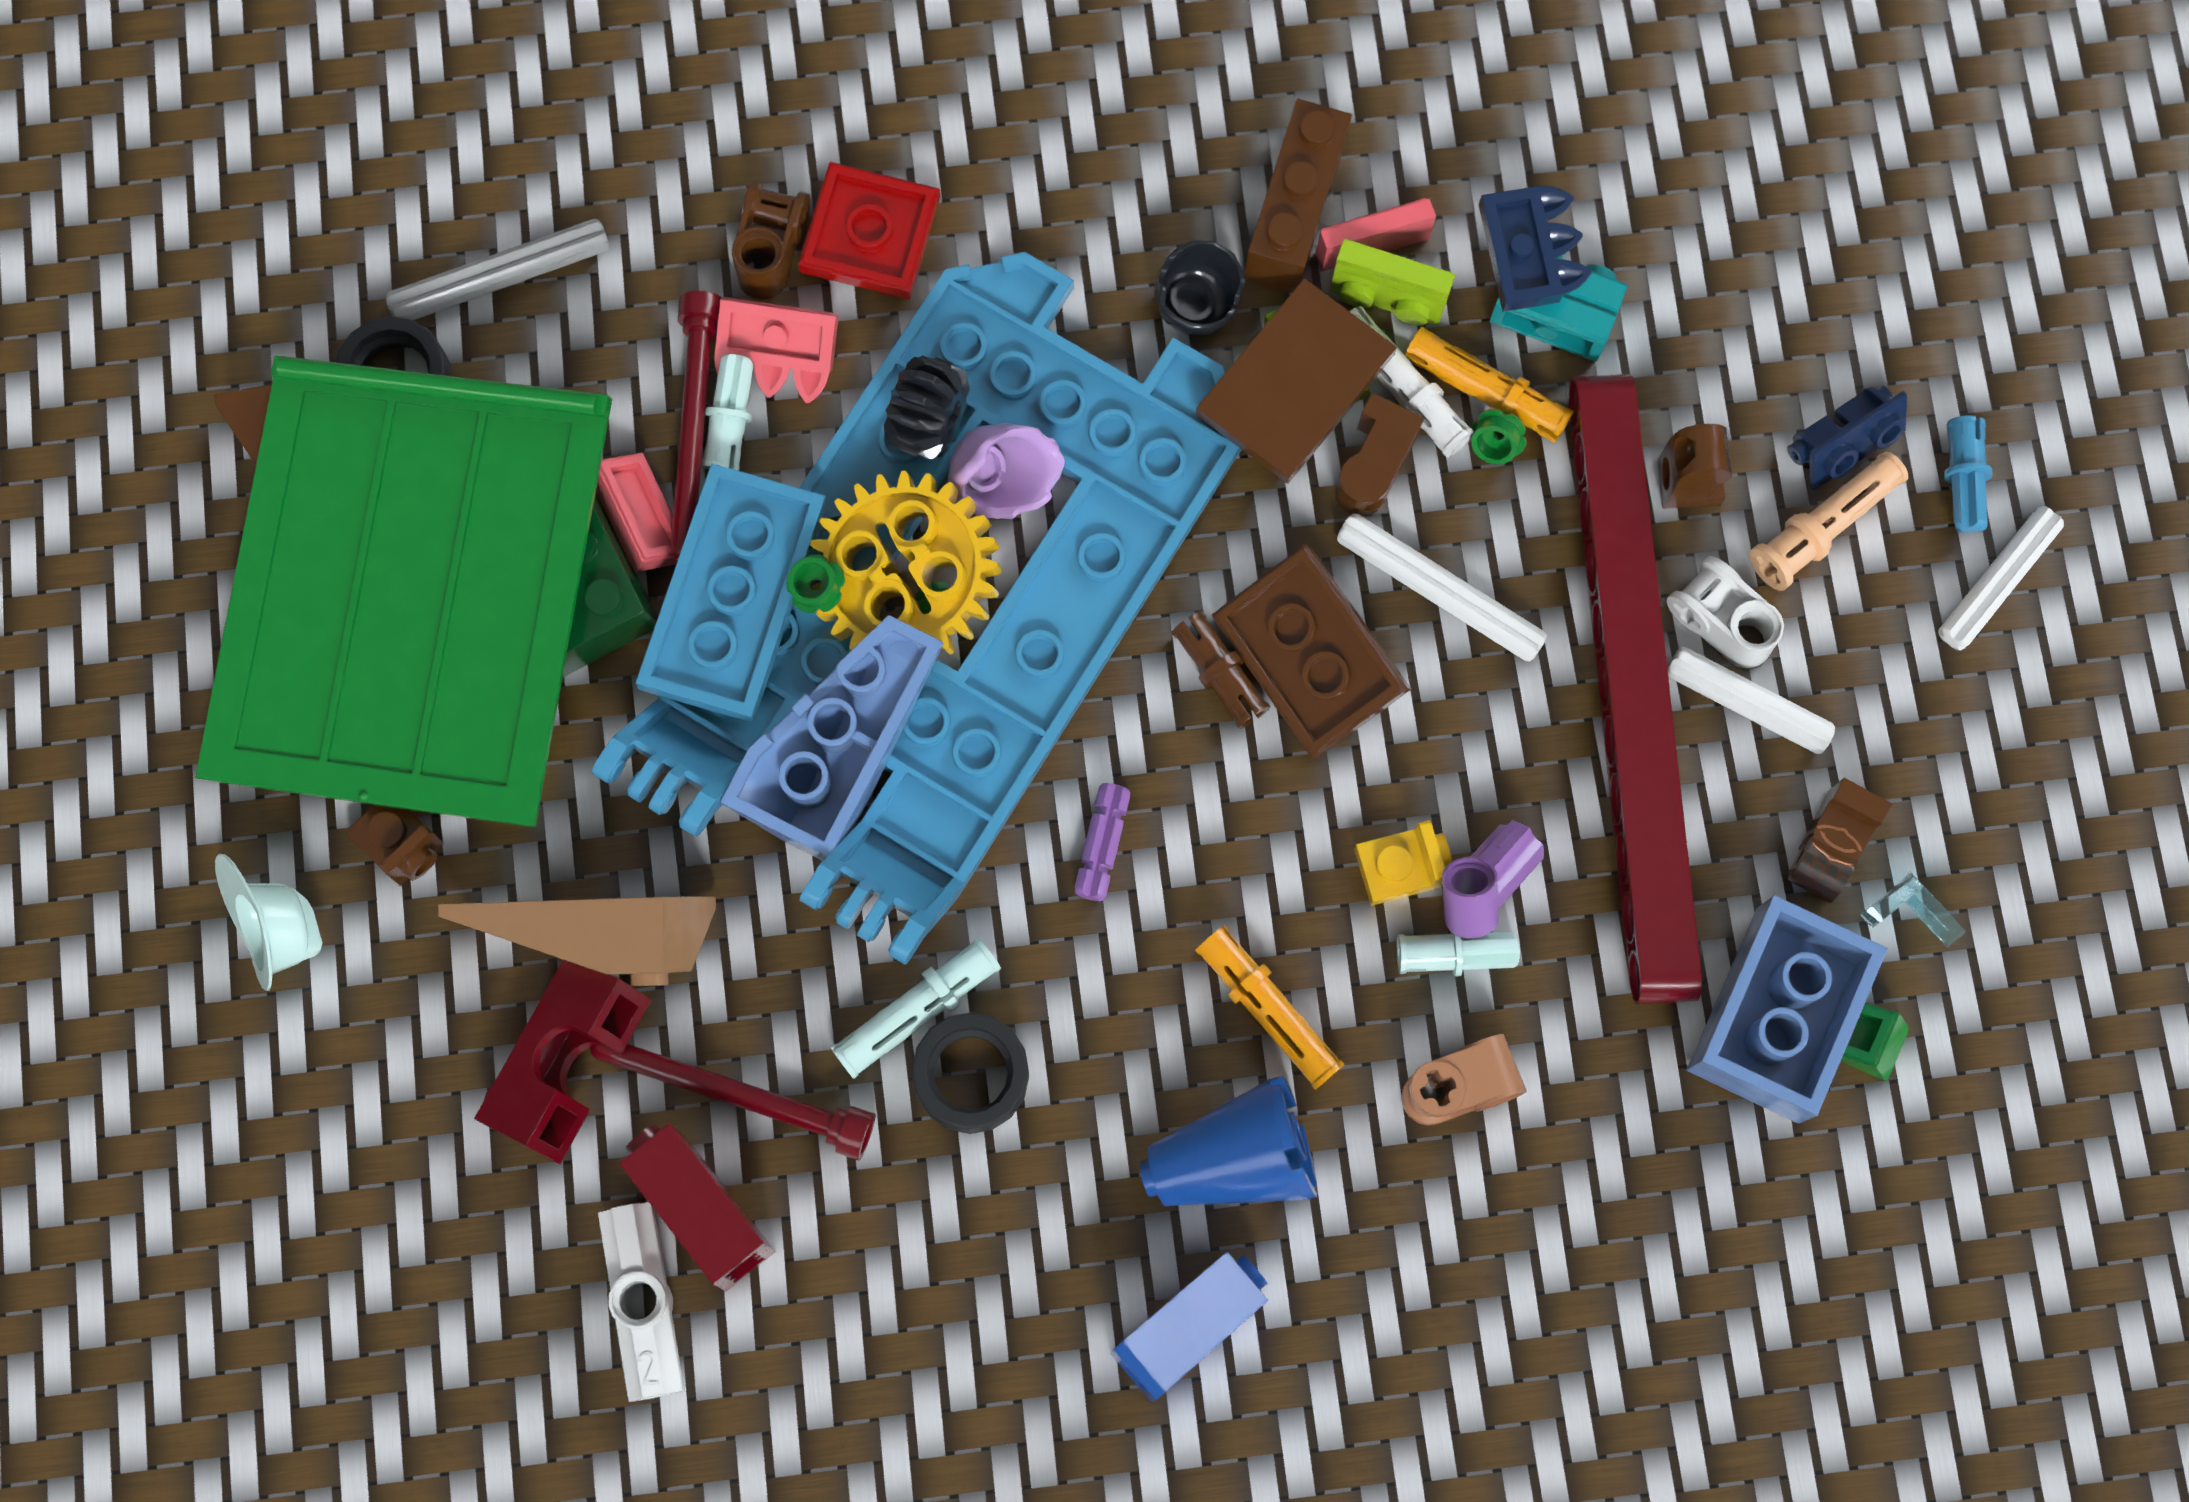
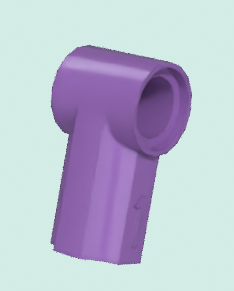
[1442,820,1544,938]

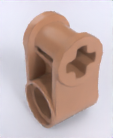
[1401,1034,1527,1126]

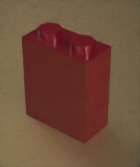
[619,1123,776,1291]

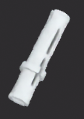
[1350,306,1474,458]

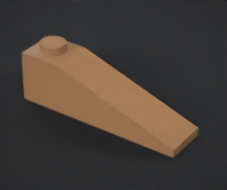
[438,897,716,986]

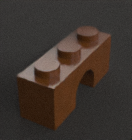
[1245,98,1352,293]

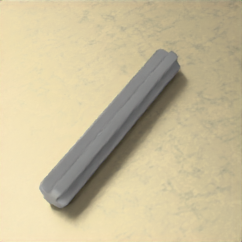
[385,219,609,320]

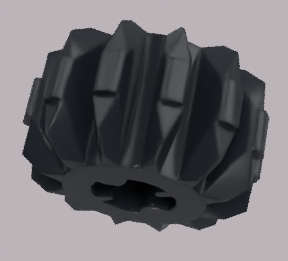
[884,355,970,460]

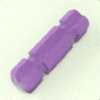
[1075,783,1130,901]

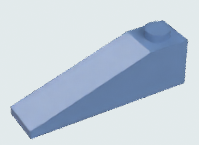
[720,615,943,861]

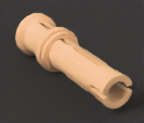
[1749,451,1908,591]

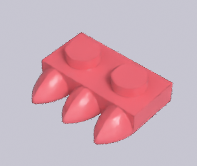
[714,297,839,403]

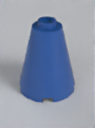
[1139,1075,1317,1206]

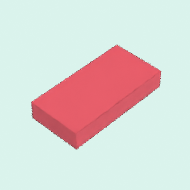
[1315,198,1436,272]
[596,453,678,573]

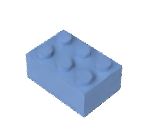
[1686,895,1888,1124]

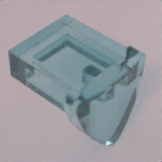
[1860,871,1967,948]

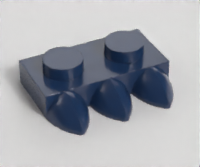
[1478,186,1591,312]

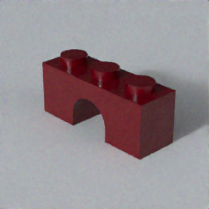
[474,960,651,1164]

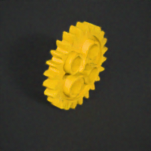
[809,471,1002,655]

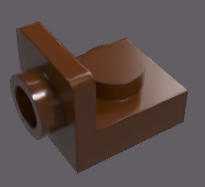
[345,805,444,886]

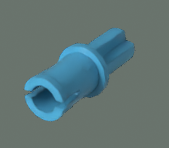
[1944,415,1993,534]

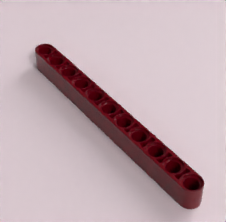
[1569,374,1702,1005]

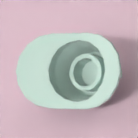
[215,854,322,991]

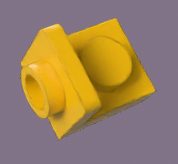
[1354,820,1452,906]

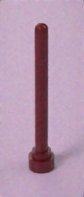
[671,291,723,560]
[590,1044,876,1161]

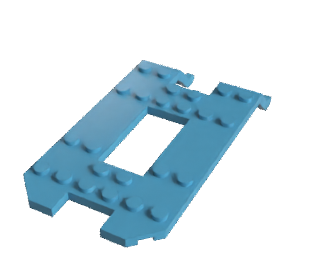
[592,252,1242,965]

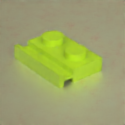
[1329,238,1456,327]

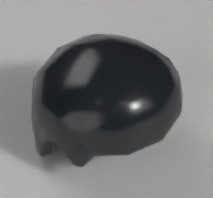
[1154,240,1246,335]

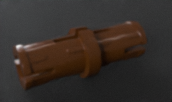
[1172,611,1270,729]

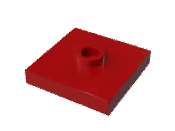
[798,161,941,300]

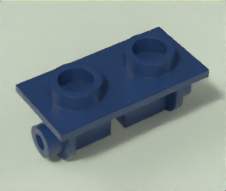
[1787,386,1907,491]

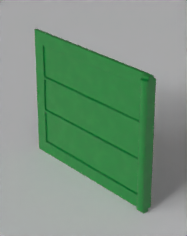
[195,355,612,827]

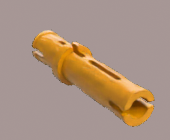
[1405,326,1574,444]
[1195,925,1345,1090]

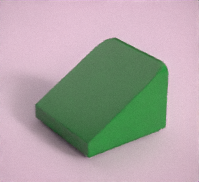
[1841,1002,1909,1081]

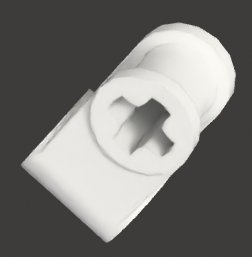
[1667,556,1784,669]

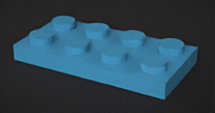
[635,463,827,723]

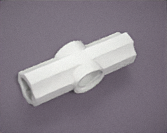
[598,1202,685,1402]

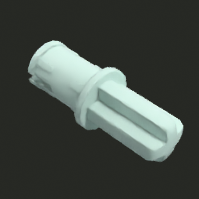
[701,354,753,471]
[1396,932,1520,976]

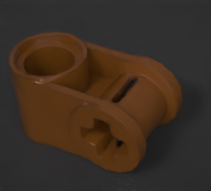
[732,181,810,299]

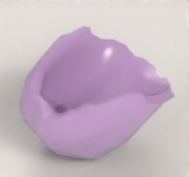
[948,423,1065,519]

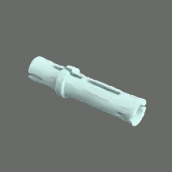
[830,937,1001,1079]

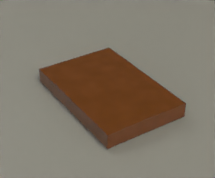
[1196,278,1397,484]
[1212,544,1411,759]

